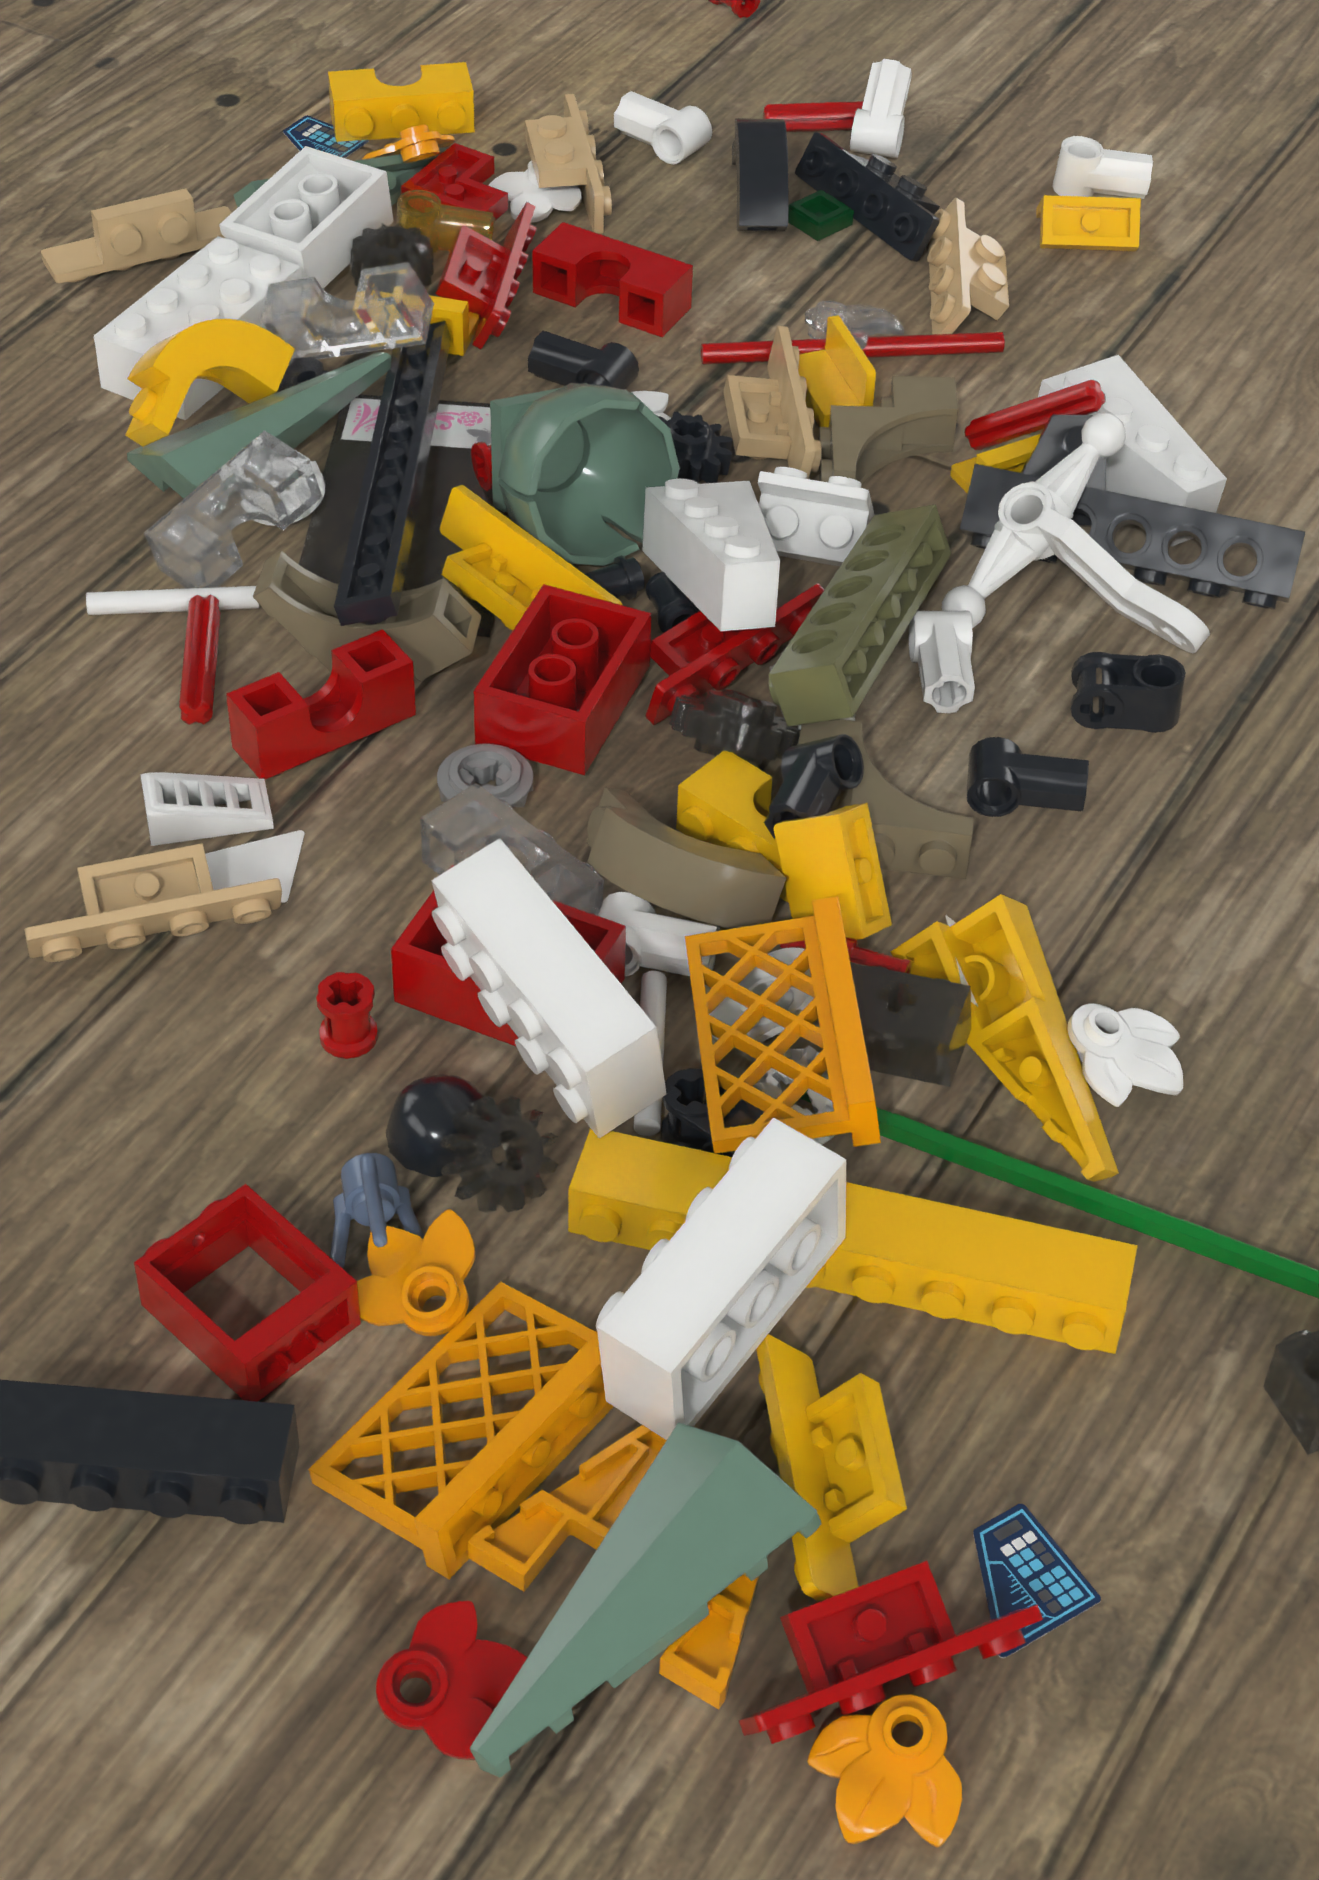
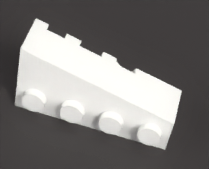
[1030,355,1227,547]
[642,479,780,631]

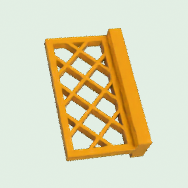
[685,896,881,1154]
[308,1281,614,1580]

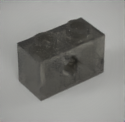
[850,962,971,1087]

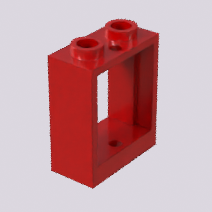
[134,1184,361,1402]

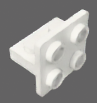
[758,467,875,566]

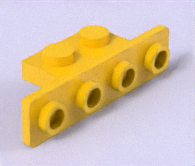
[440,485,623,630]
[756,1334,907,1601]

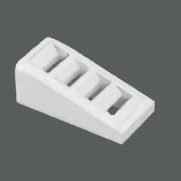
[140,772,274,846]

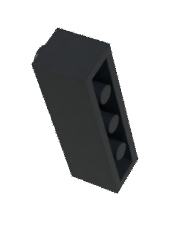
[0,1379,300,1524]

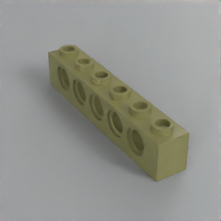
[769,504,951,727]

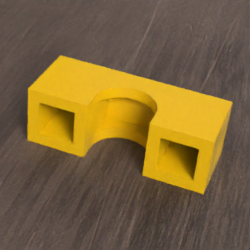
[328,62,475,142]
[676,749,789,903]

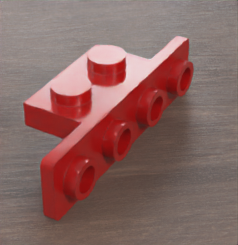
[436,202,537,350]
[645,583,825,725]
[738,1561,1043,1744]

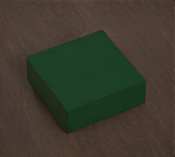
[788,190,854,241]

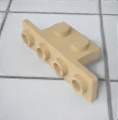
[525,94,612,234]
[41,188,232,283]
[927,198,1009,334]
[723,326,821,479]
[24,843,282,962]

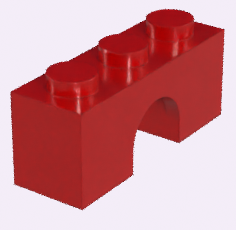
[532,222,693,338]
[226,629,416,780]

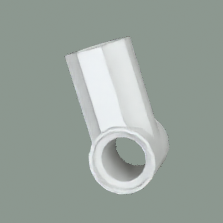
[850,59,912,159]
[614,91,712,165]
[1052,136,1153,199]
[909,611,975,713]
[598,892,720,976]

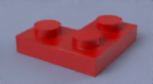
[401,143,508,232]

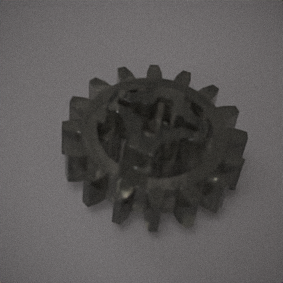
[669,689,801,764]

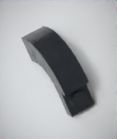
[732,118,789,231]

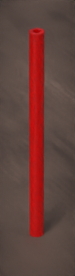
[701,332,1005,364]

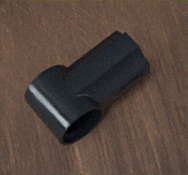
[528,330,639,390]
[764,734,864,839]
[967,737,1089,817]

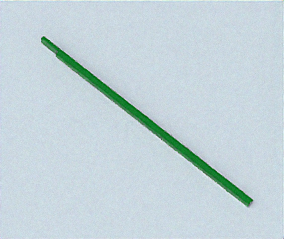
[800,1090,1319,1299]

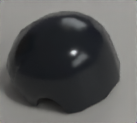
[386,1074,495,1177]

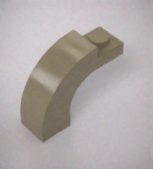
[587,787,786,929]

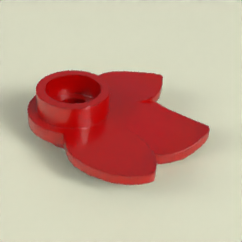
[376,1601,528,1760]

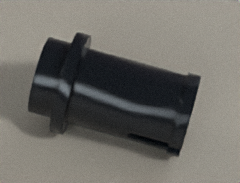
[585,555,645,600]
[645,572,700,633]

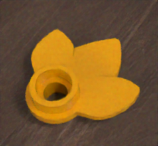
[362,125,455,163]
[357,1209,476,1336]
[807,1694,962,1848]

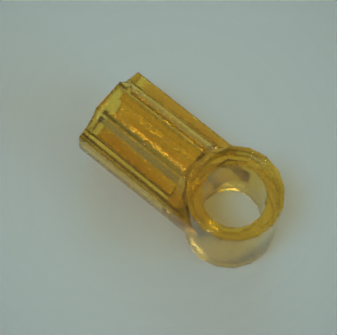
[396,190,495,257]

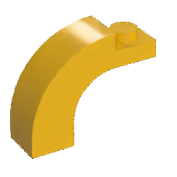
[125,319,295,447]

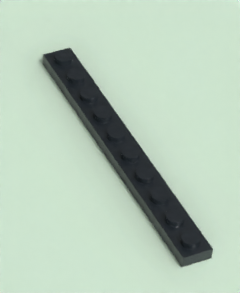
[334,321,451,626]

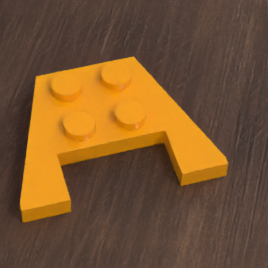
[467,1425,760,1710]

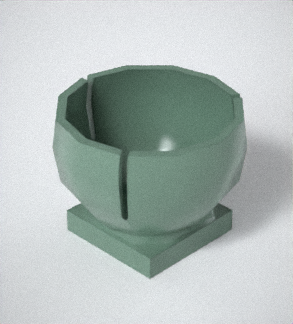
[490,383,680,566]

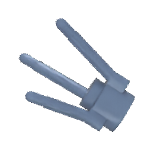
[330,1153,424,1268]

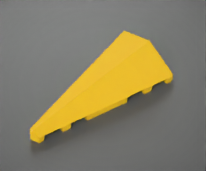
[890,894,1119,1182]

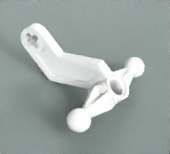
[942,412,1210,653]

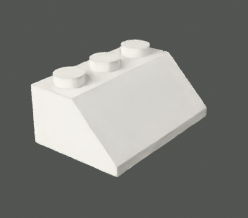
[219,146,393,302]

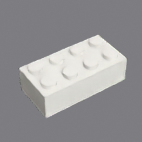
[94,236,305,420]
[431,838,667,1138]
[596,1118,847,1440]

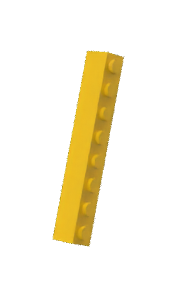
[568,1128,1138,1354]

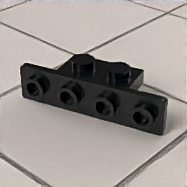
[795,132,940,262]

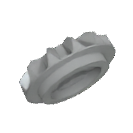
[437,744,533,820]

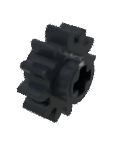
[656,411,733,483]

